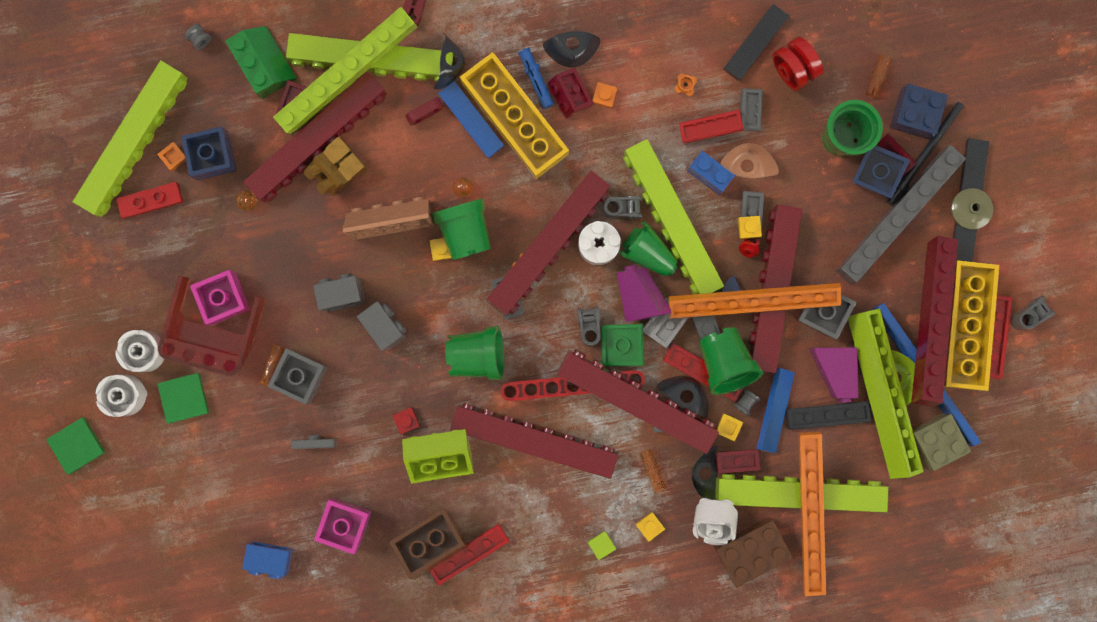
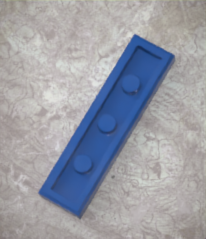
[438,81,504,159]
[757,368,795,453]

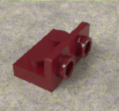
[548,68,594,119]

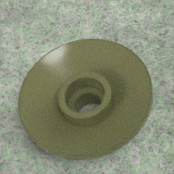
[951,188,993,230]

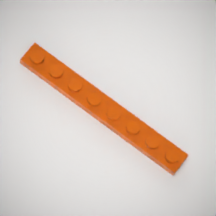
[669,283,841,319]
[798,432,826,596]

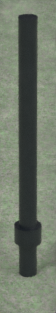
[886,102,964,206]

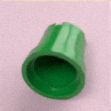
[822,100,883,158]
[431,198,491,260]
[446,326,505,380]
[699,327,763,395]

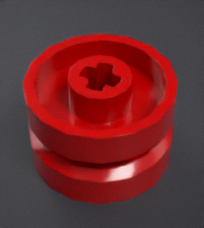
[772,36,823,91]

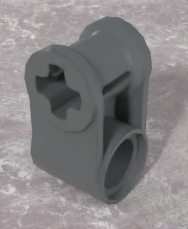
[602,196,643,219]
[1011,295,1056,330]
[577,306,600,347]

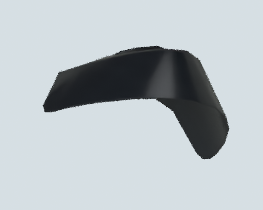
[543,31,600,67]
[434,33,465,90]
[657,376,708,418]
[690,446,718,500]

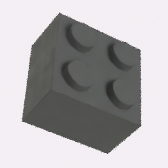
[313,273,367,312]
[796,283,857,340]
[357,301,407,352]
[267,348,329,405]

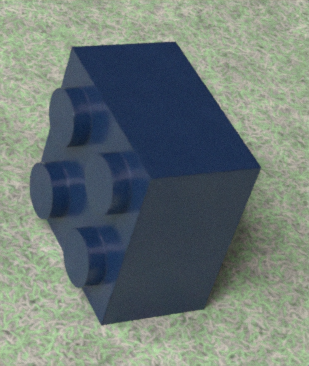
[890,84,948,139]
[181,127,237,180]
[852,146,910,199]

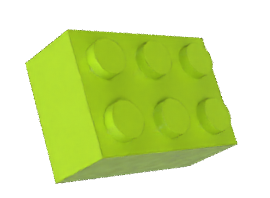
[402,429,474,484]

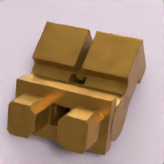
[304,136,369,196]

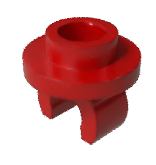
[738,238,760,258]

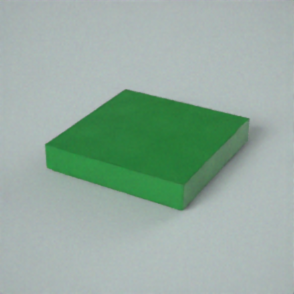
[601,324,644,367]
[157,373,209,424]
[46,417,106,475]

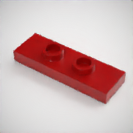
[679,109,744,144]
[116,182,183,219]

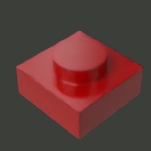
[393,407,420,435]

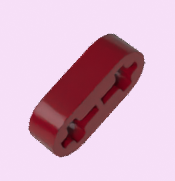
[403,0,426,26]
[405,97,444,126]

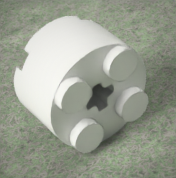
[578,221,621,265]
[116,330,167,372]
[96,375,147,417]
[693,498,738,545]

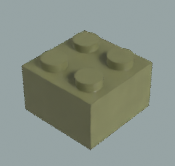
[912,413,971,471]

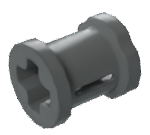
[733,389,761,417]

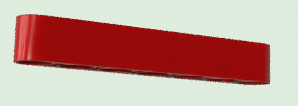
[501,370,645,401]

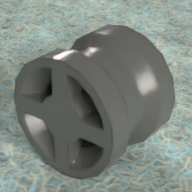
[184,24,212,50]

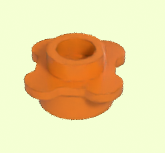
[674,73,697,96]

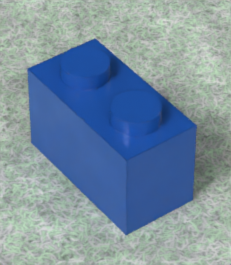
[687,151,735,195]
[242,541,293,579]

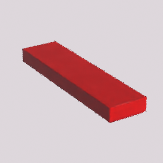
[990,295,1013,379]
[662,343,743,402]
[429,523,510,586]

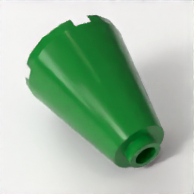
[619,221,678,276]

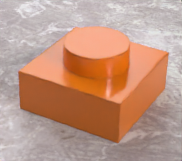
[592,82,617,109]
[157,142,186,172]

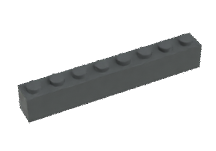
[835,145,966,284]

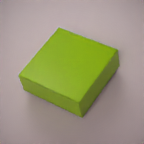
[587,530,616,560]

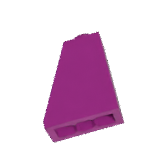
[617,265,671,322]
[810,348,858,402]

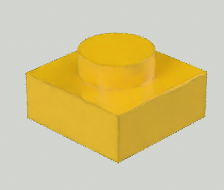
[738,216,762,239]
[430,238,451,261]
[717,413,743,441]
[636,512,665,542]

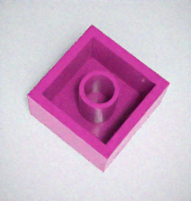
[190,270,251,326]
[314,497,372,554]

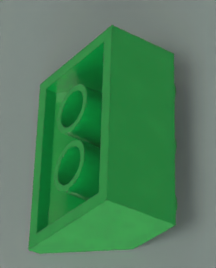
[225,26,297,99]

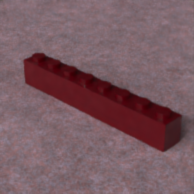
[243,71,387,203]
[487,171,611,317]
[749,204,802,373]
[911,236,958,407]
[557,349,719,454]
[450,403,618,479]

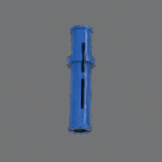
[518,48,554,109]

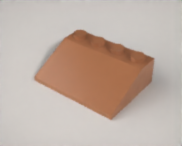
[343,197,435,240]

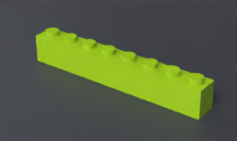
[273,7,417,135]
[286,33,455,82]
[73,60,188,217]
[623,139,724,294]
[848,308,923,479]
[715,474,888,512]

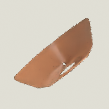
[720,143,779,178]

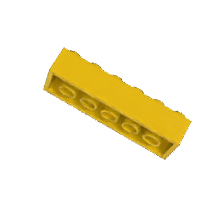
[460,52,569,180]
[944,260,999,391]

